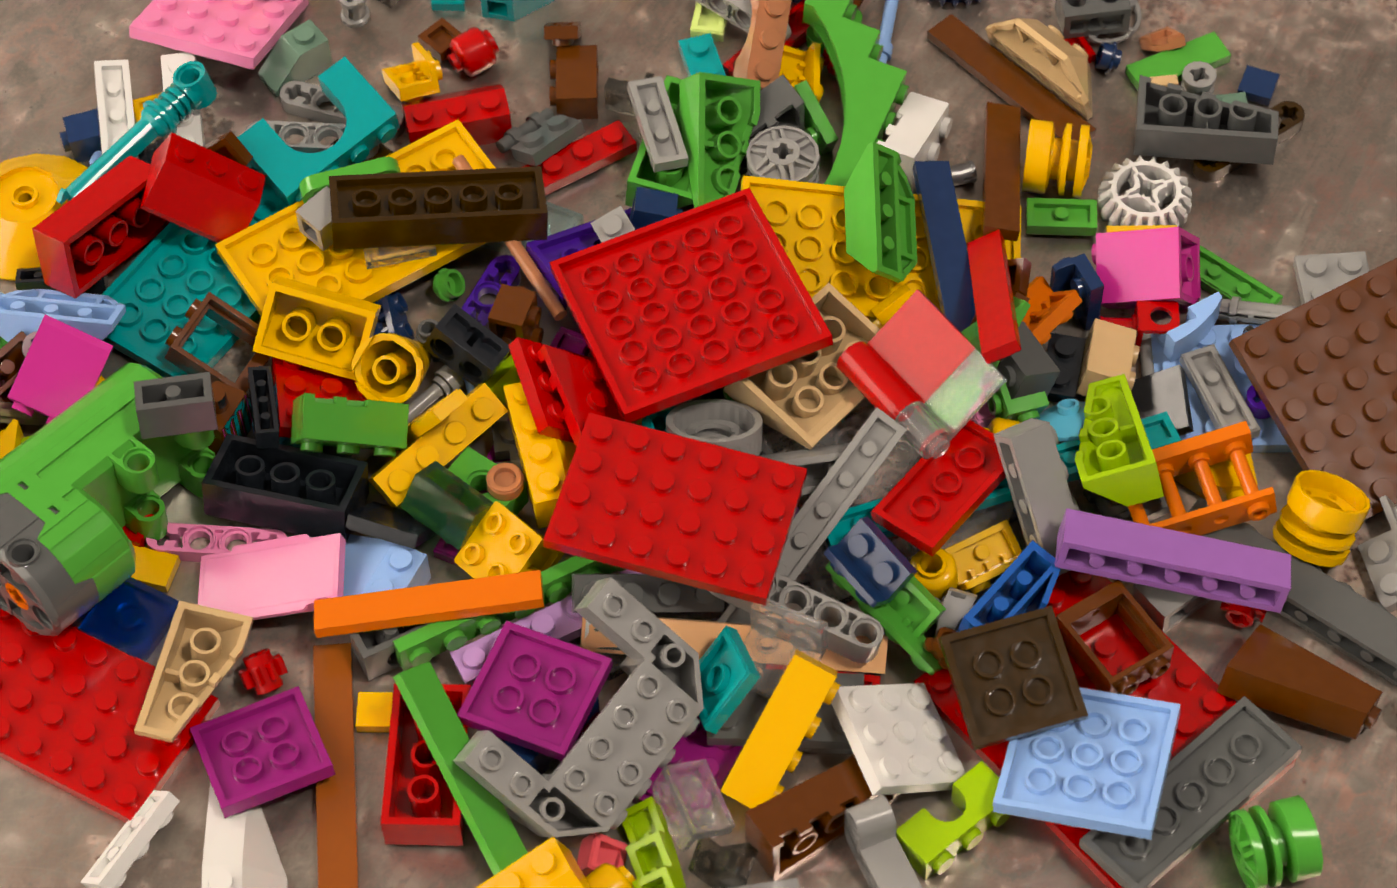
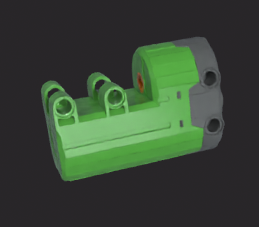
[0,363,215,636]

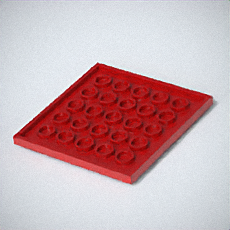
[549,188,833,423]

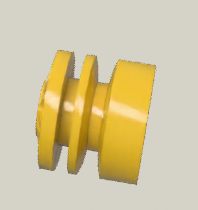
[1022,119,1093,198]
[1272,470,1371,567]

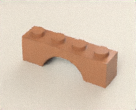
[733,0,792,91]

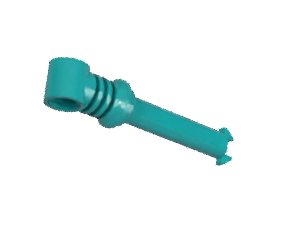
[56,61,217,204]

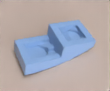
[1163,292,1222,363]

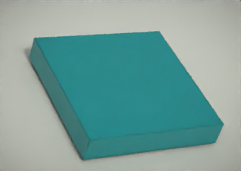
[698,625,761,734]

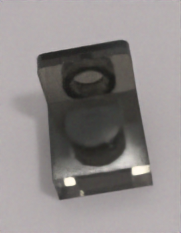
[604,72,654,117]
[688,836,758,888]

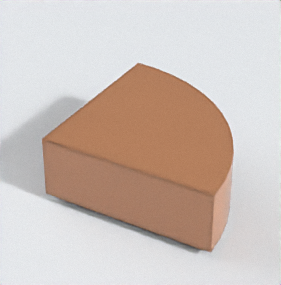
[1139,27,1186,51]

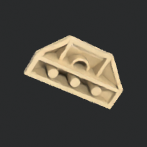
[985,18,1093,120]

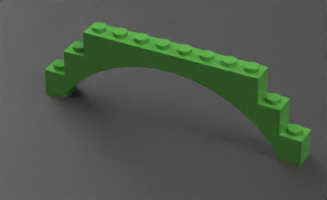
[803,0,909,186]

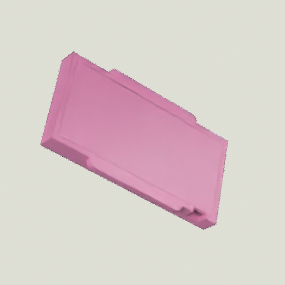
[198,533,346,620]

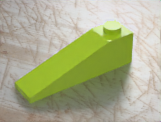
[1075,374,1164,507]

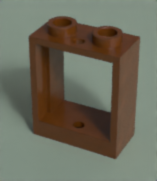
[165,292,271,392]
[1056,580,1174,695]

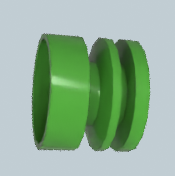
[1228,795,1323,888]

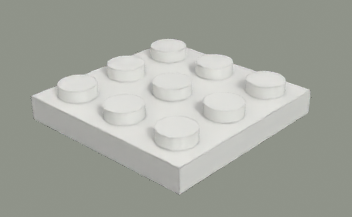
[831,683,966,796]

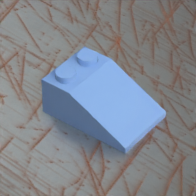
[343,534,431,596]

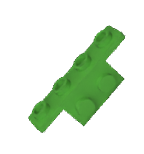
[825,562,947,675]

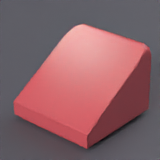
[577,833,629,877]

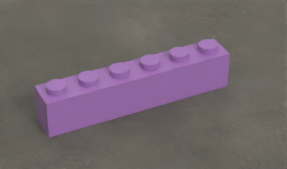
[1055,508,1291,613]

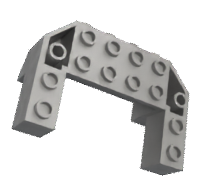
[453,577,704,837]

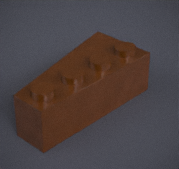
[745,754,900,881]

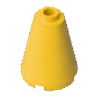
[352,333,431,403]

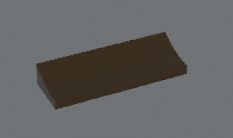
[329,166,548,250]

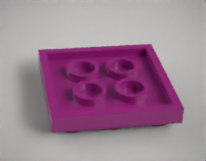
[457,621,613,761]
[190,686,336,818]

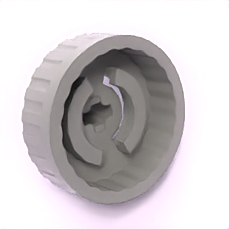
[666,399,762,456]

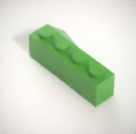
[625,75,693,208]

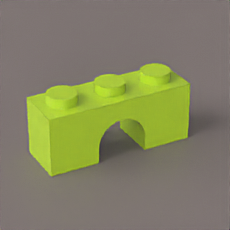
[896,761,1011,880]

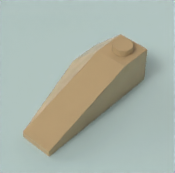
[134,600,253,743]

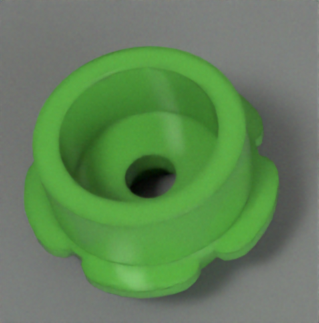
[433,268,465,302]

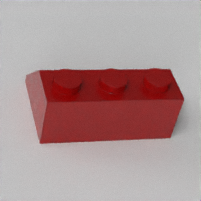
[401,84,512,146]
[140,133,266,243]

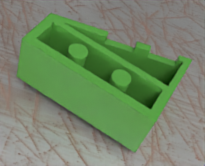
[291,393,409,457]

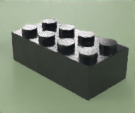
[202,433,369,543]

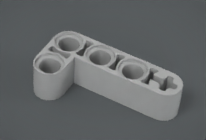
[844,795,923,888]

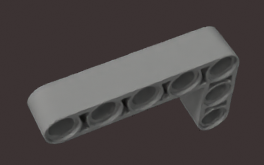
[709,572,884,663]

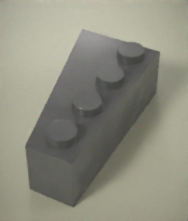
[1134,75,1279,165]

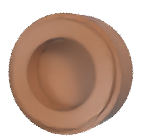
[486,462,524,501]

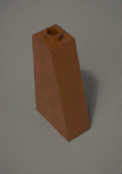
[1216,624,1383,740]

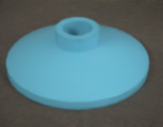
[1039,399,1085,441]

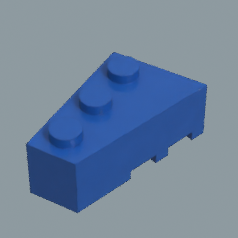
[957,540,1061,632]

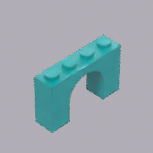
[237,56,400,206]

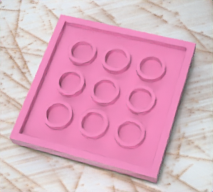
[129,0,309,70]

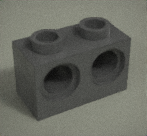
[1055,0,1132,39]

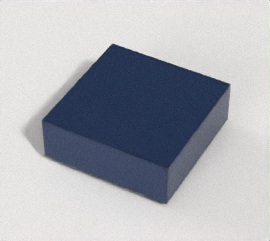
[1237,65,1280,106]

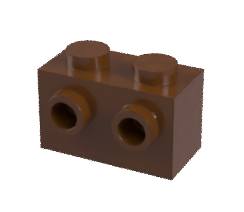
[488,284,544,361]

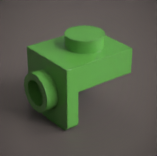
[987,380,1049,422]

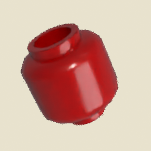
[447,27,500,77]

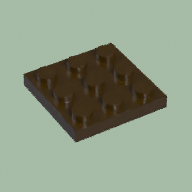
[939,606,1088,751]

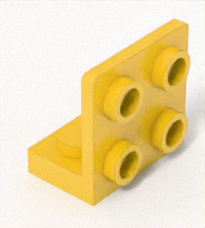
[454,501,564,579]

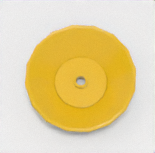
[0,153,88,281]

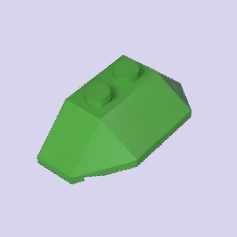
[844,141,917,283]

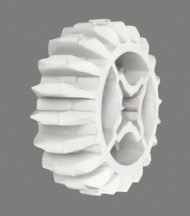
[1097,155,1192,227]

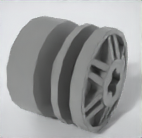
[746,125,820,183]

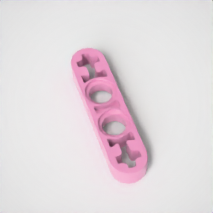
[146,523,287,562]

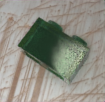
[401,461,493,550]

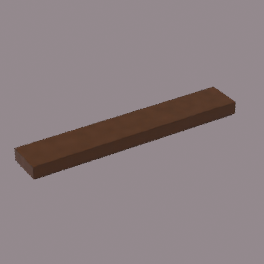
[927,14,1096,140]
[982,102,1021,241]

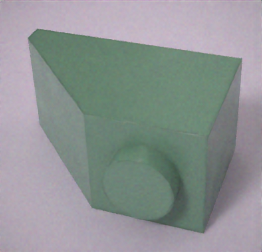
[258,19,333,97]

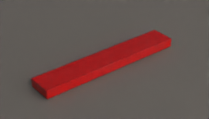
[967,229,1021,364]

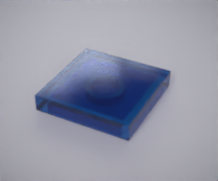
[77,577,179,662]

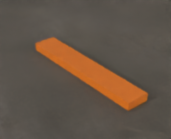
[314,570,544,638]

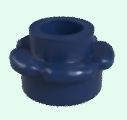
[1095,41,1122,74]

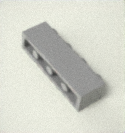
[993,418,1079,576]

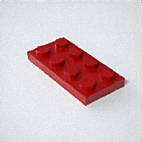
[871,418,1006,557]

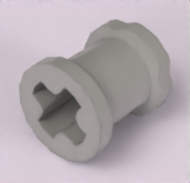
[338,0,370,28]

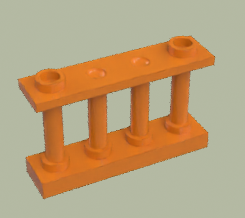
[1128,421,1277,536]

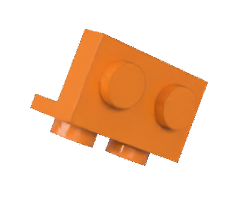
[1022,276,1082,345]

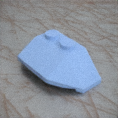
[0,289,126,342]

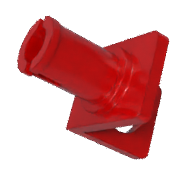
[1099,300,1180,356]

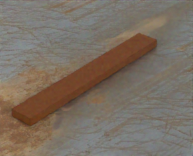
[313,643,359,888]

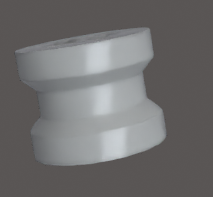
[1180,61,1217,95]

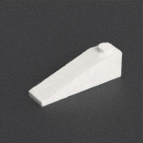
[202,782,288,888]

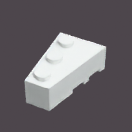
[877,92,953,194]

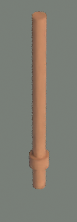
[452,155,567,321]

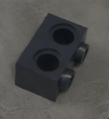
[423,303,510,387]

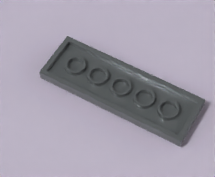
[1079,696,1303,888]

